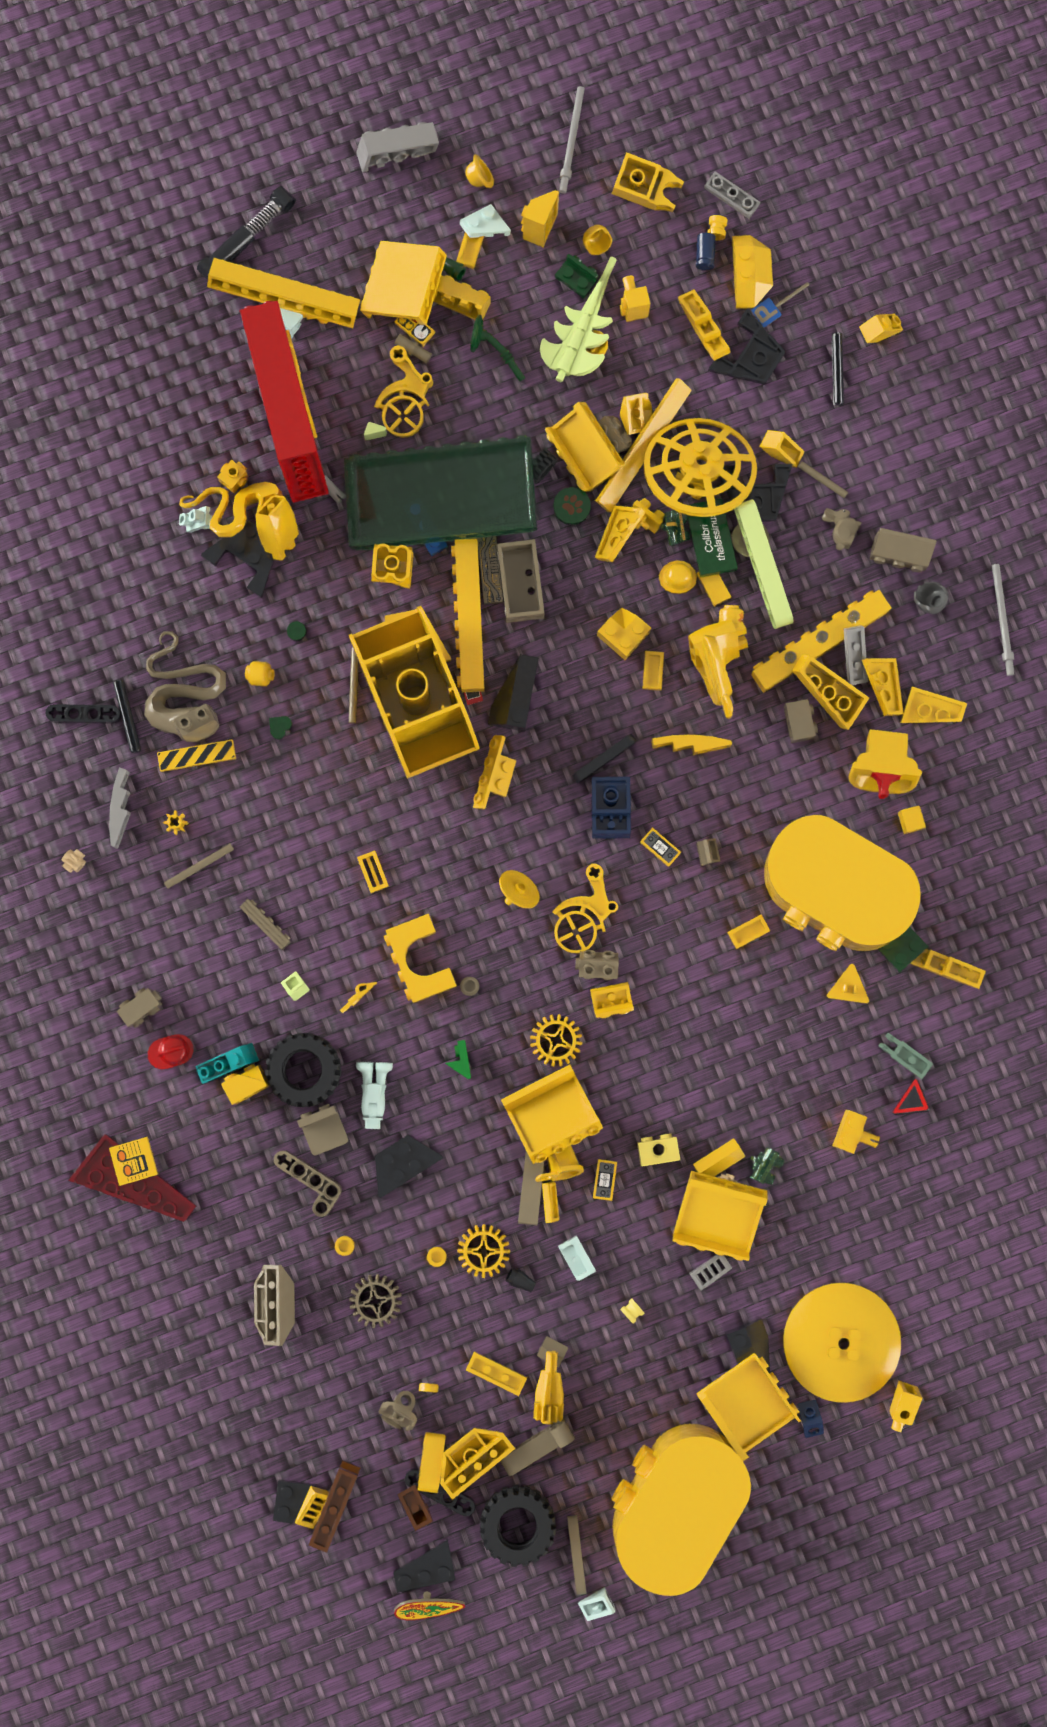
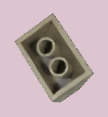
[870,528,936,573]

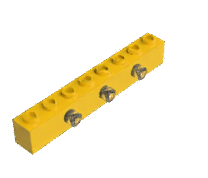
[751,590,892,693]

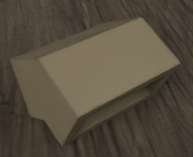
[696,838,721,866]
[537,1336,568,1367]

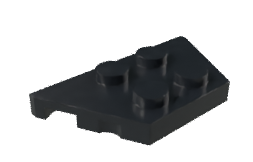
[375,1135,444,1198]

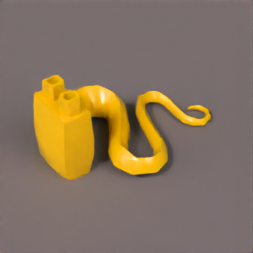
[179,482,299,560]
[688,619,748,719]

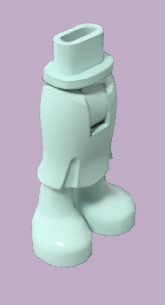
[356,1062,393,1129]

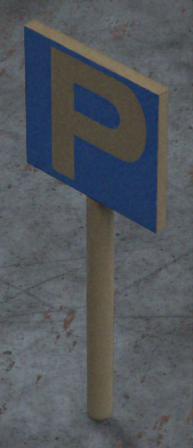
[751,282,809,328]

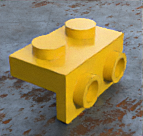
[590,982,634,1018]

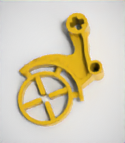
[374,345,434,438]
[552,864,618,953]

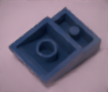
[592,777,631,839]

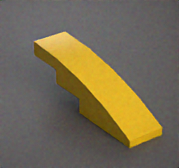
[678,289,730,361]
[651,735,732,755]
[910,949,986,989]

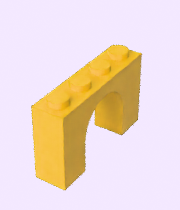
[384,914,457,1003]

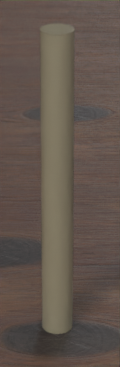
[348,648,359,724]
[164,843,234,889]

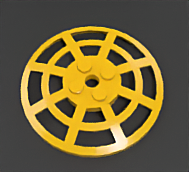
[644,418,757,517]

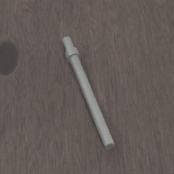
[559,86,585,194]
[992,564,1014,676]

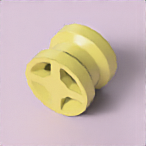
[620,1299,645,1324]

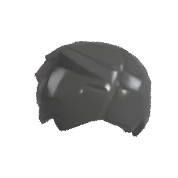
[914,582,949,614]

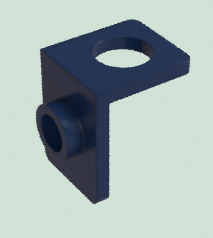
[797,1400,824,1438]

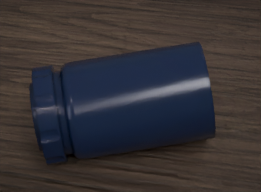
[696,233,716,270]

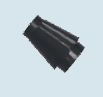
[506,1267,536,1292]

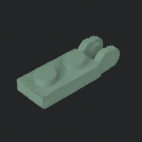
[878,1033,933,1080]

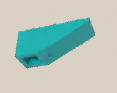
[195,1043,259,1084]

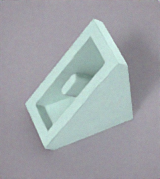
[578,1587,615,1621]

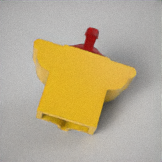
[848,729,922,799]

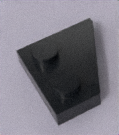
[273,1479,317,1523]

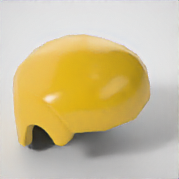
[583,225,612,255]

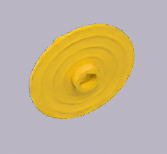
[499,870,540,908]

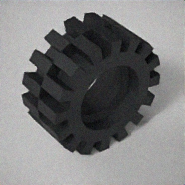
[524,448,558,484]

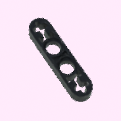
[45,704,121,724]
[572,733,637,784]
[405,1468,475,1516]

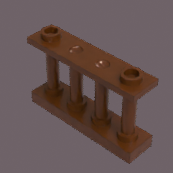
[309,1460,361,1553]

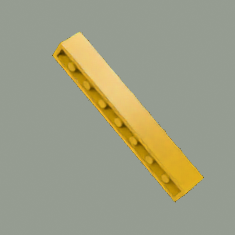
[207,258,360,328]
[451,539,484,693]

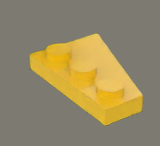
[862,658,904,716]
[900,687,967,723]

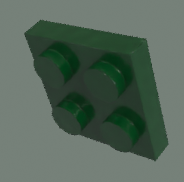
[877,926,929,973]

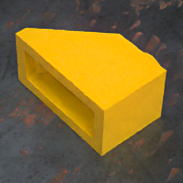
[760,430,805,468]

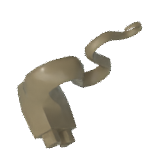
[144,631,226,742]

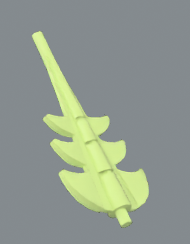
[540,257,617,382]

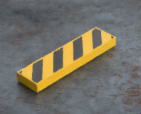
[157,740,236,772]

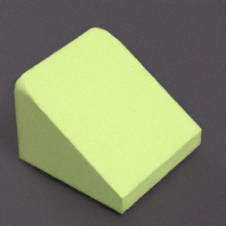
[364,422,387,440]
[281,971,310,1001]

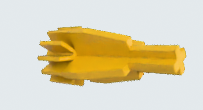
[533,1351,564,1425]

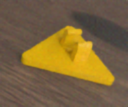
[827,964,869,1003]

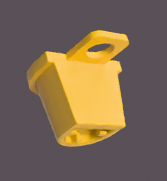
[535,1145,584,1182]

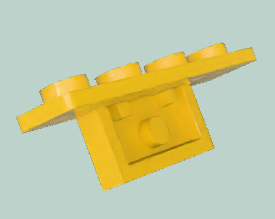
[473,735,516,809]

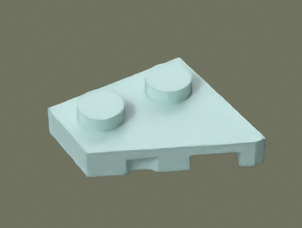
[460,204,511,238]

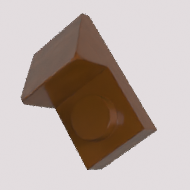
[397,1485,433,1531]

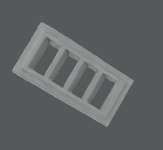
[689,1255,732,1291]

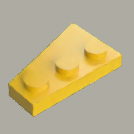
[595,505,646,562]

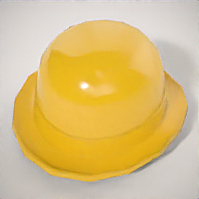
[465,154,494,188]
[659,560,697,594]

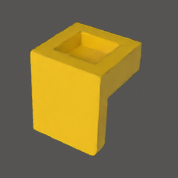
[898,806,926,834]

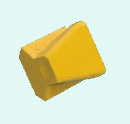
[371,543,413,589]

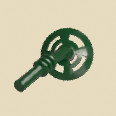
[470,314,525,382]

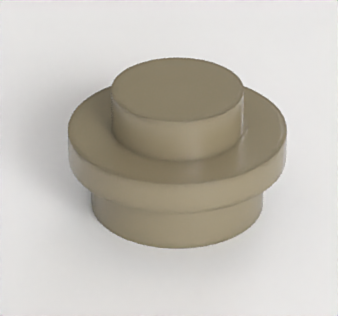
[460,977,479,996]

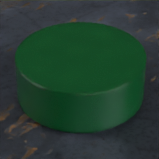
[287,621,306,641]

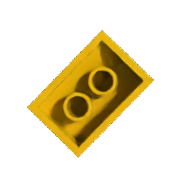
[521,190,559,247]

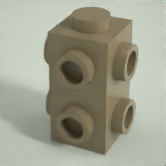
[575,950,619,980]
[116,988,162,1028]

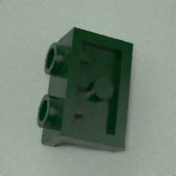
[555,254,598,299]

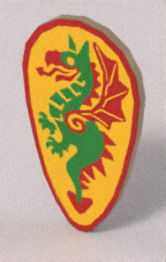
[394,1591,465,1620]

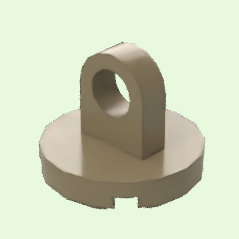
[378,1391,417,1431]

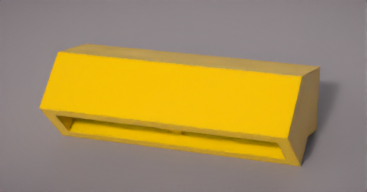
[693,1138,746,1177]

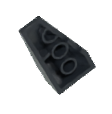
[488,654,539,732]
[725,1318,770,1374]

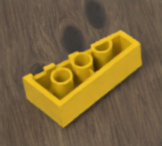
[792,655,869,730]

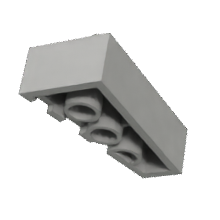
[356,122,439,173]

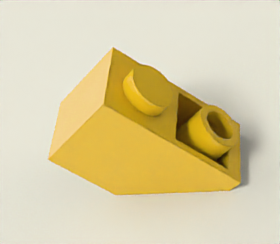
[859,314,903,343]

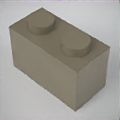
[783,699,818,743]

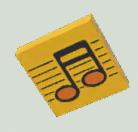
[109,1137,158,1186]

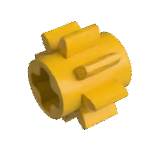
[163,810,188,835]

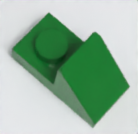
[445,1040,471,1079]

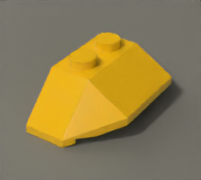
[732,235,773,309]
[440,1428,515,1500]

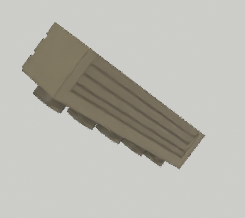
[240,899,291,950]

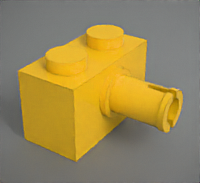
[620,275,650,322]
[832,1110,880,1154]

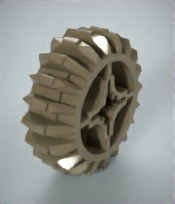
[349,1274,402,1328]

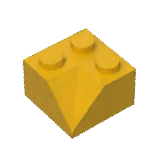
[597,608,651,660]
[221,1064,269,1105]

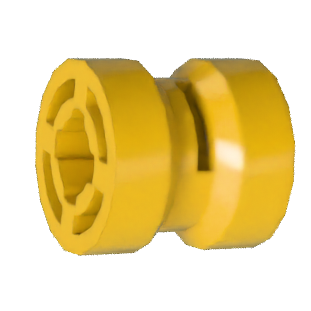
[707,215,728,241]

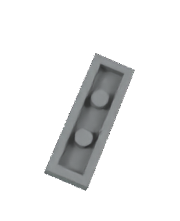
[843,625,868,685]

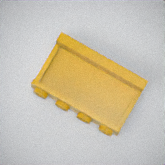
[545,402,625,492]

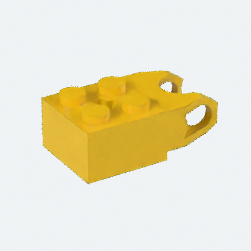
[612,152,684,212]

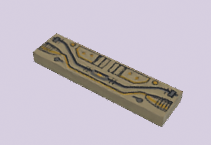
[476,528,503,605]

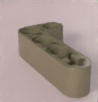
[274,1150,342,1217]
[500,1418,575,1476]

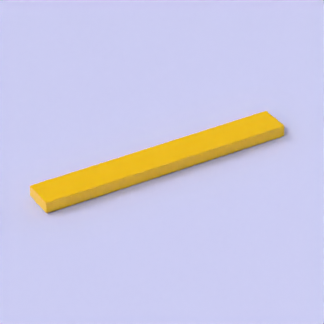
[595,378,692,513]

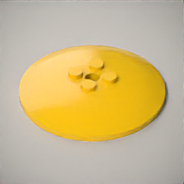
[783,1283,901,1403]

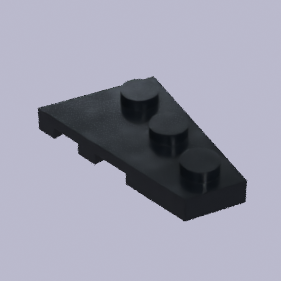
[393,1539,456,1593]

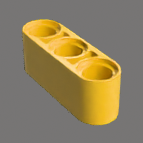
[418,1432,445,1493]

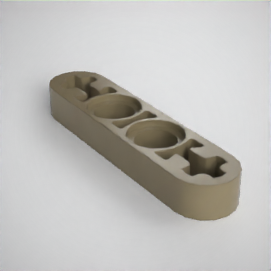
[567,1515,586,1595]

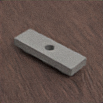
[704,171,760,219]

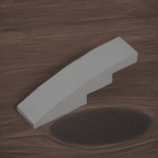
[109,767,131,849]

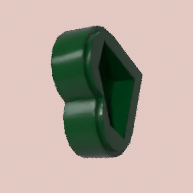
[269,716,292,740]

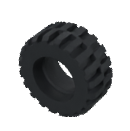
[265,1033,342,1107]
[480,1484,556,1567]

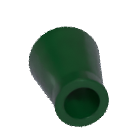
[443,257,466,281]

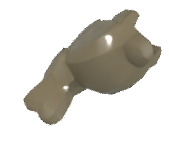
[822,508,862,550]

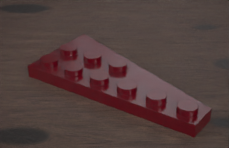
[68,1134,197,1222]

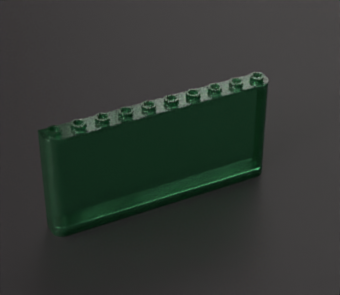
[344,435,537,550]

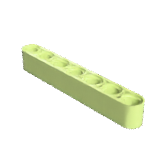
[734,499,794,629]

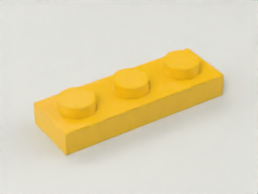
[466,1351,527,1396]

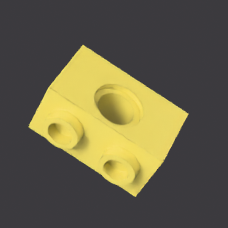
[637,1134,680,1166]

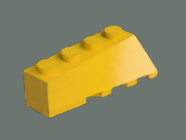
[433,275,491,320]

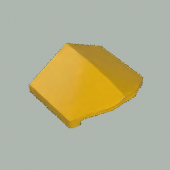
[620,393,652,435]

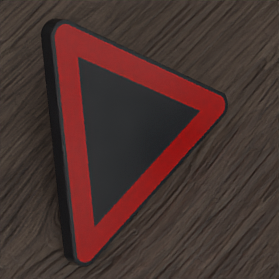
[892,1079,930,1115]

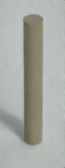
[798,461,848,498]

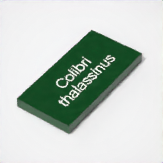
[687,499,738,577]

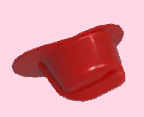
[147,1034,194,1069]

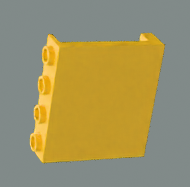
[360,241,447,325]
[501,1065,603,1164]
[673,1171,768,1261]
[696,1353,801,1461]

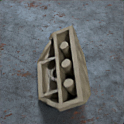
[254,1265,295,1346]

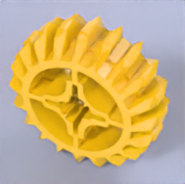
[530,1014,582,1067]
[457,1224,510,1278]

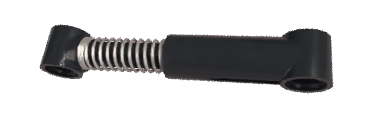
[197,186,296,280]

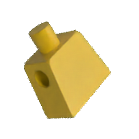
[890,1381,922,1432]

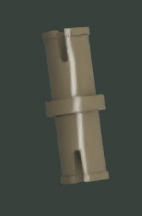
[394,334,432,364]

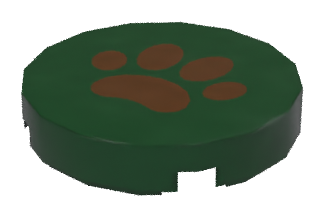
[553,487,591,525]

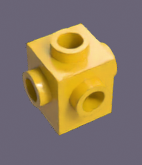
[217,460,249,493]

